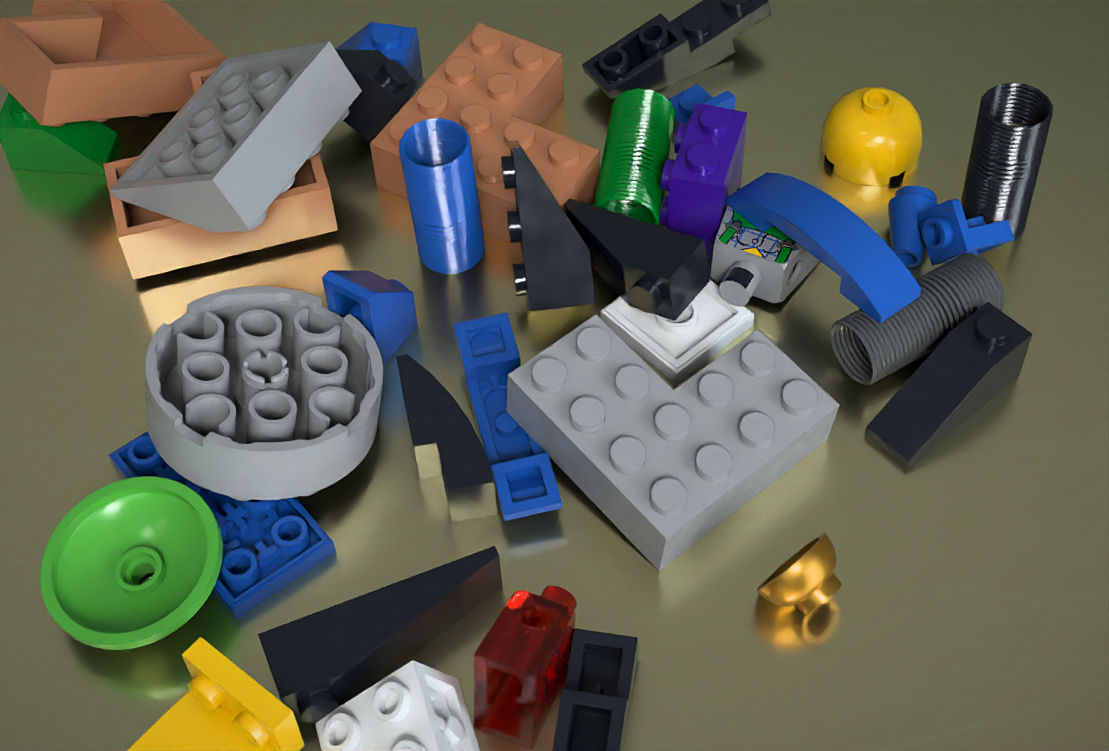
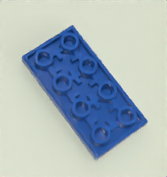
[109,431,336,620]

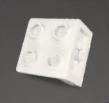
[316,660,480,751]

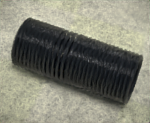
[961,82,1053,239]

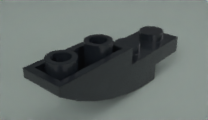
[582,0,771,99]

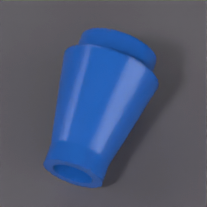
[888,186,939,268]

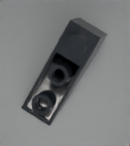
[501,140,595,311]

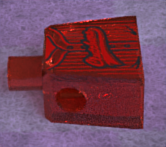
[474,586,577,749]

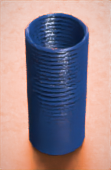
[399,118,485,274]

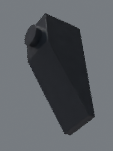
[564,198,709,321]
[865,302,1033,469]

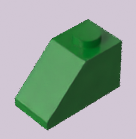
[0,93,120,175]

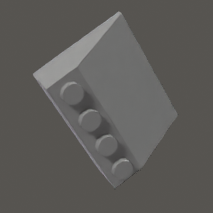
[109,41,362,233]

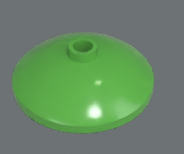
[40,476,223,650]

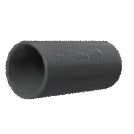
[831,253,1005,385]

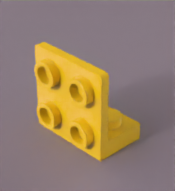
[127,637,304,751]

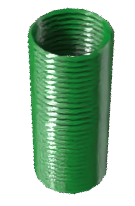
[594,88,675,225]

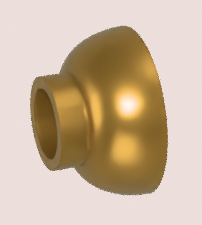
[757,533,842,616]

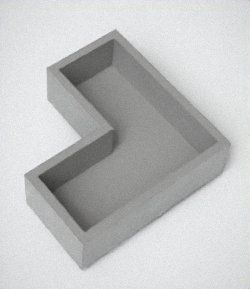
[506,314,840,571]

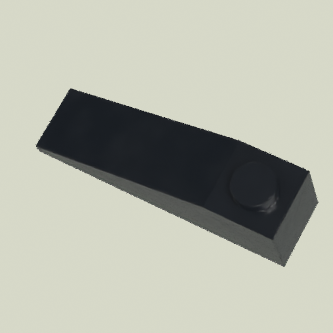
[258,546,502,724]

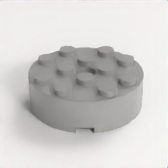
[145,286,383,501]

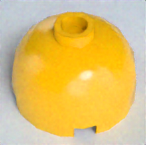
[820,87,922,186]

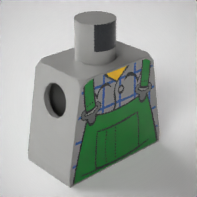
[710,186,820,306]

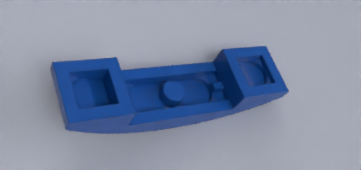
[727,172,921,324]
[453,313,562,521]

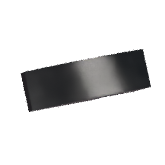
[396,354,498,523]
[552,628,639,751]

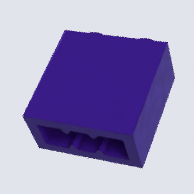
[660,103,747,258]

